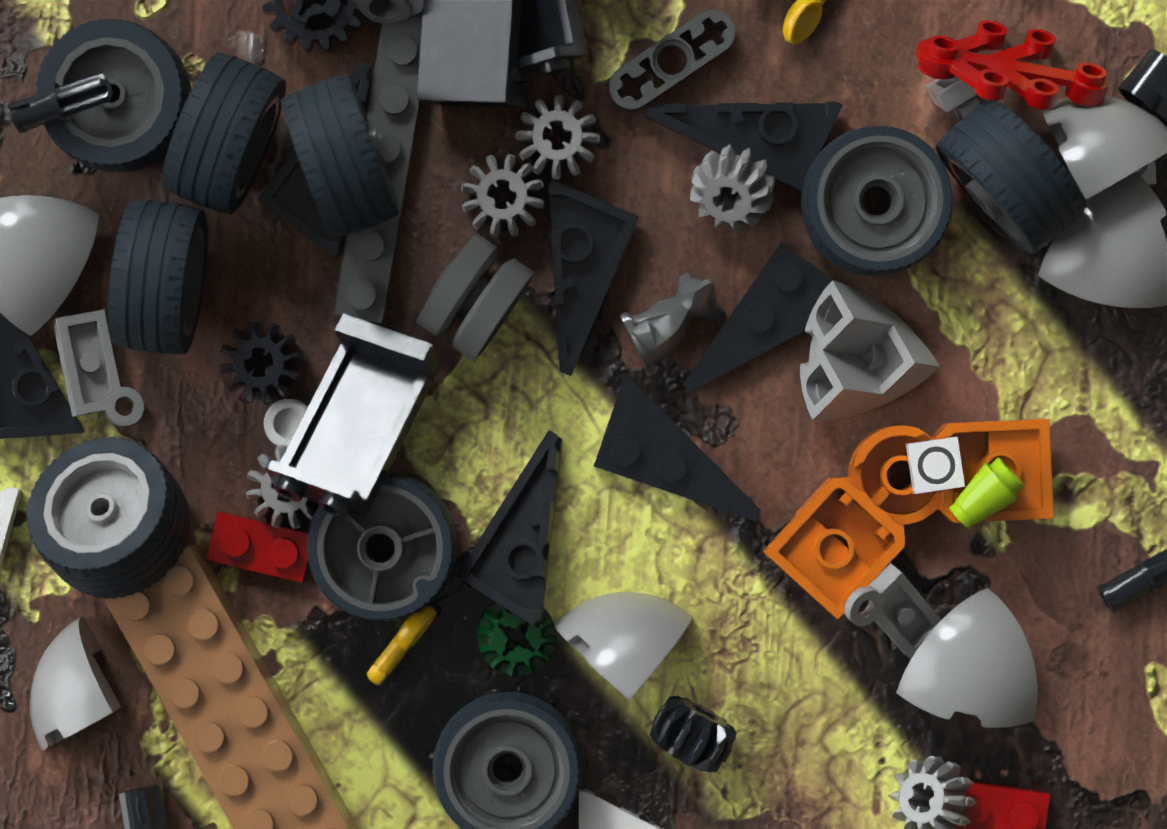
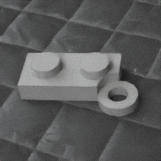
[52,310,144,426]
[845,563,942,659]

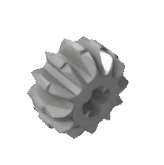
[515,95,600,180]
[690,144,775,233]
[461,154,544,238]
[246,445,317,529]
[888,756,977,829]

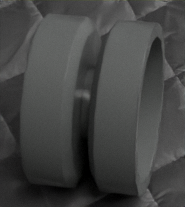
[416,233,535,362]

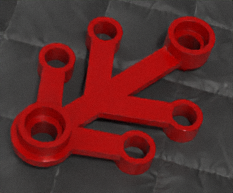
[916,20,1109,110]

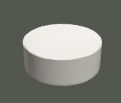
[264,399,308,448]

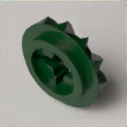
[477,603,556,676]

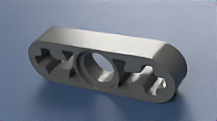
[609,9,736,112]

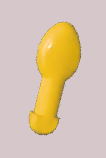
[782,0,826,44]
[367,606,437,685]

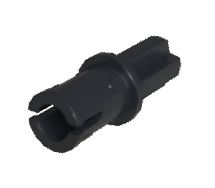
[9,74,113,133]
[1097,548,1167,614]

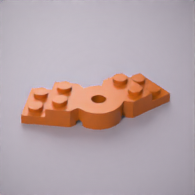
[763,419,1054,620]

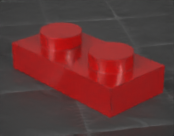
[206,511,309,583]
[956,782,1050,829]

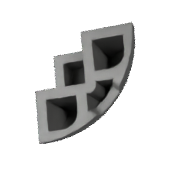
[1042,96,1167,199]
[1038,172,1167,308]
[0,195,99,336]
[800,280,940,421]
[896,588,1038,728]
[554,592,692,700]
[30,616,121,751]

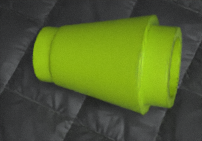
[949,457,1025,530]

